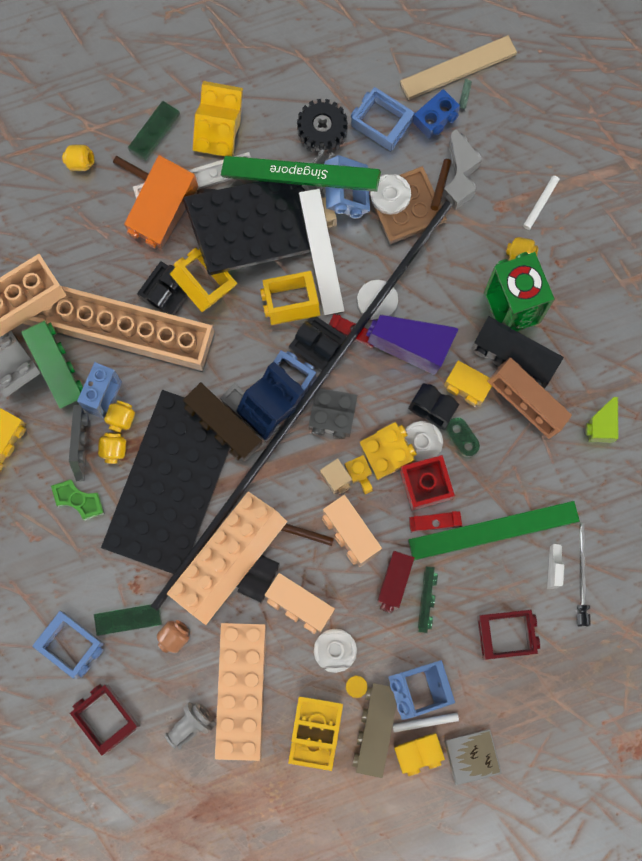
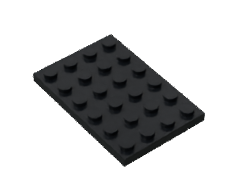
[183,181,311,276]

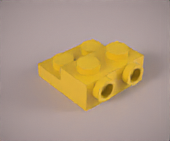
[360,422,417,480]

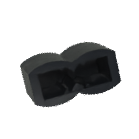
[408,383,460,430]
[236,555,280,604]

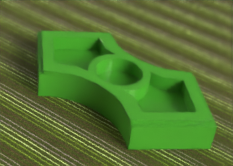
[51,479,105,520]

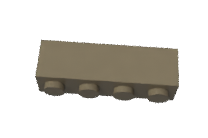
[352,683,397,778]

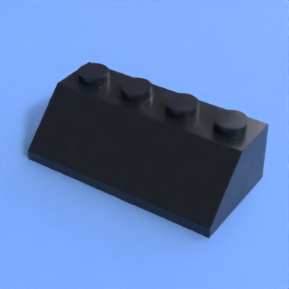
[472,316,564,389]

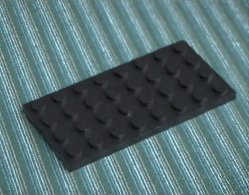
[101,390,241,574]

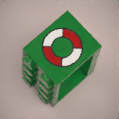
[484,252,555,332]

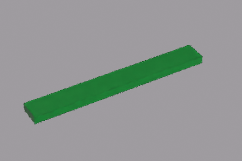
[408,501,580,561]

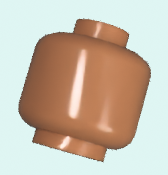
[157,620,189,653]

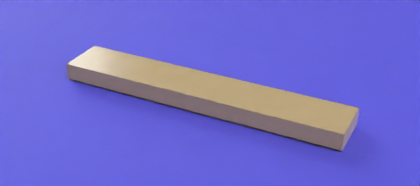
[400,35,517,100]

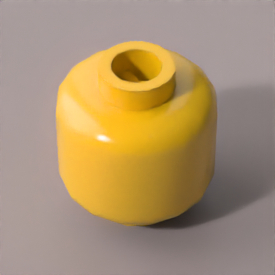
[62,144,95,171]
[506,237,538,260]
[104,400,135,433]
[98,432,126,464]

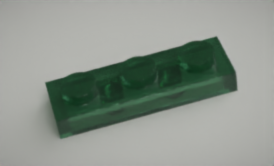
[128,101,180,161]
[417,566,438,634]
[94,604,162,636]

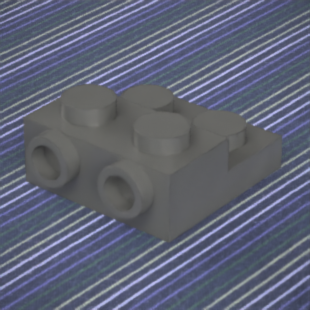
[308,388,358,439]

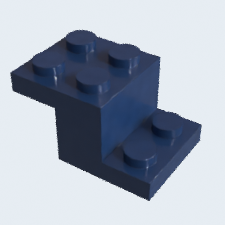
[236,362,305,441]

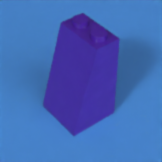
[366,315,458,375]

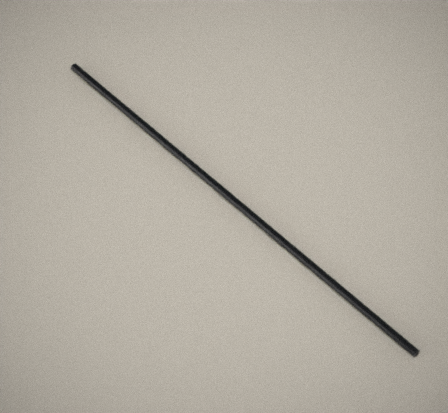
[151,201,452,611]

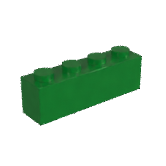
[21,320,83,408]

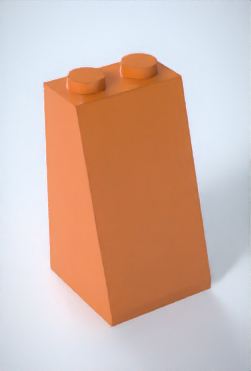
[124,155,198,249]

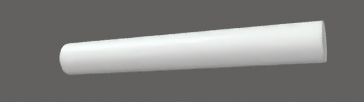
[523,175,560,230]
[393,712,459,733]

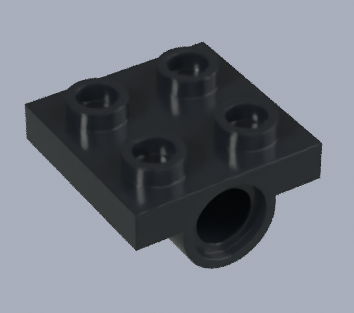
[137,261,188,315]
[289,316,346,371]

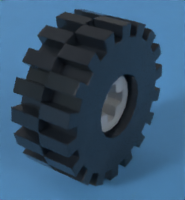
[297,99,348,154]

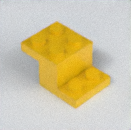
[193,81,243,156]
[288,696,343,771]

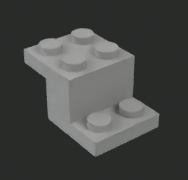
[0,331,40,398]

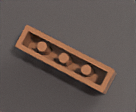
[487,357,572,439]

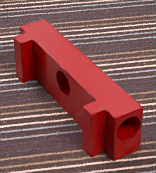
[329,314,374,348]
[409,511,462,533]

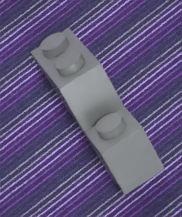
[443,130,482,211]

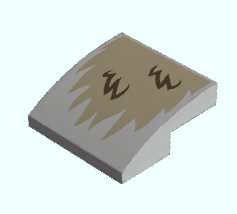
[444,729,502,785]

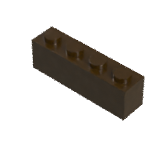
[183,382,262,462]

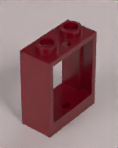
[376,551,415,613]
[477,609,540,660]
[70,684,140,756]

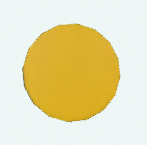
[346,676,368,698]

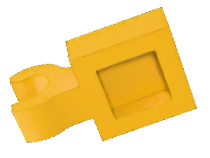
[344,455,373,495]

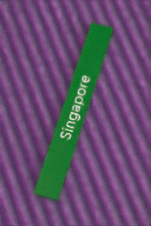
[221,156,381,192]

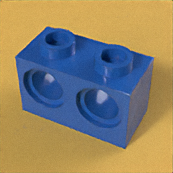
[413,89,460,139]

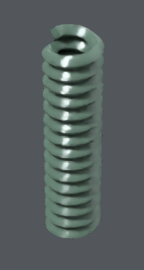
[459,78,472,109]

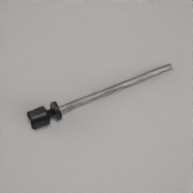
[577,523,591,627]

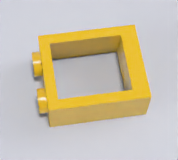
[170,247,237,312]
[260,271,320,325]

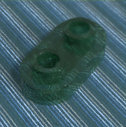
[446,418,480,458]

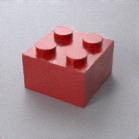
[400,455,455,511]

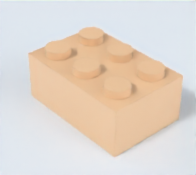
[322,494,382,568]
[265,573,335,634]

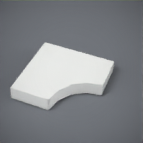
[547,544,565,590]

